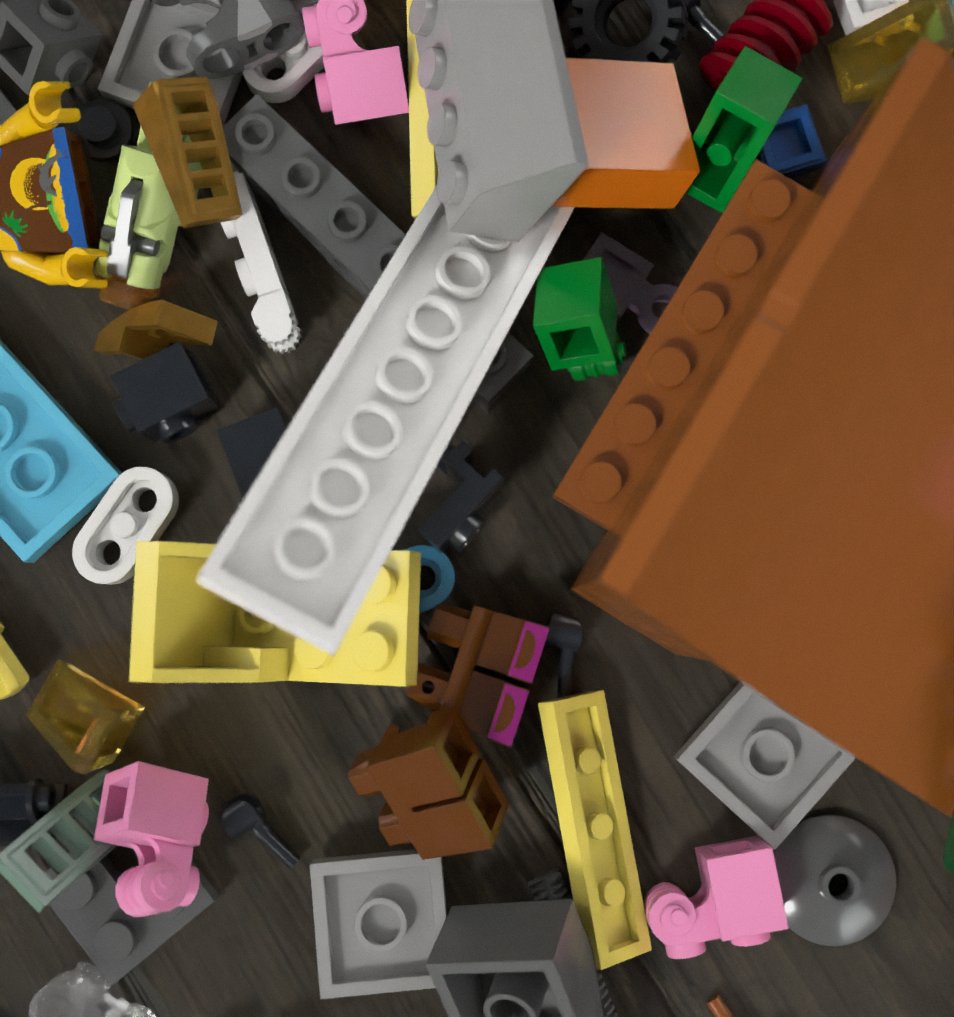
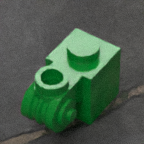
[533,257,627,382]

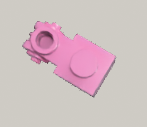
[302,0,409,125]
[94,761,209,917]
[643,836,789,959]

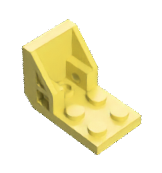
[129,541,421,687]

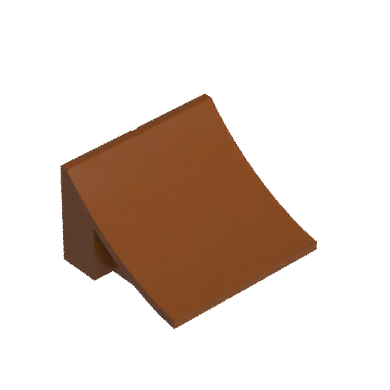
[552,36,954,819]

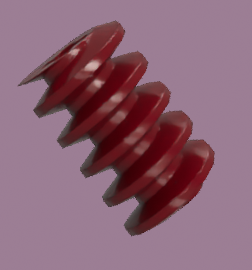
[699,0,833,92]

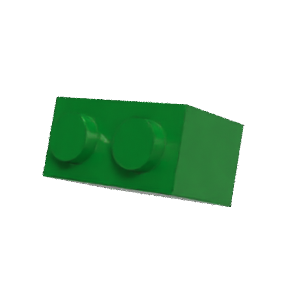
[685,46,803,213]

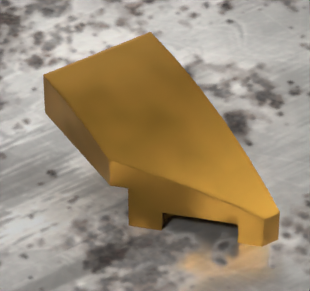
[94,300,218,360]

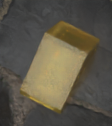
[828,0,954,104]
[26,659,145,774]

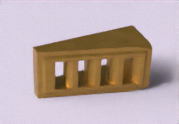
[132,77,243,228]

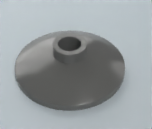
[773,814,896,946]

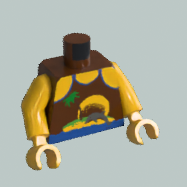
[0,81,108,289]

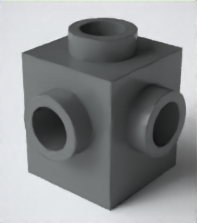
[0,0,102,96]

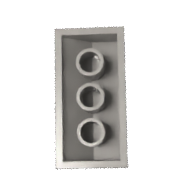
[409,0,589,242]

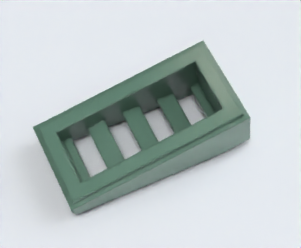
[0,769,118,913]

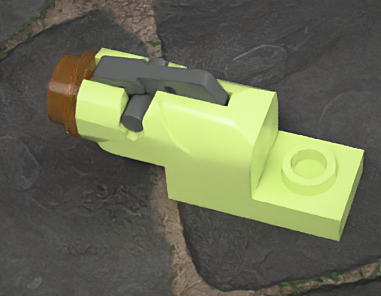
[94,82,218,309]

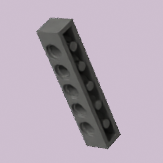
[223,94,534,415]

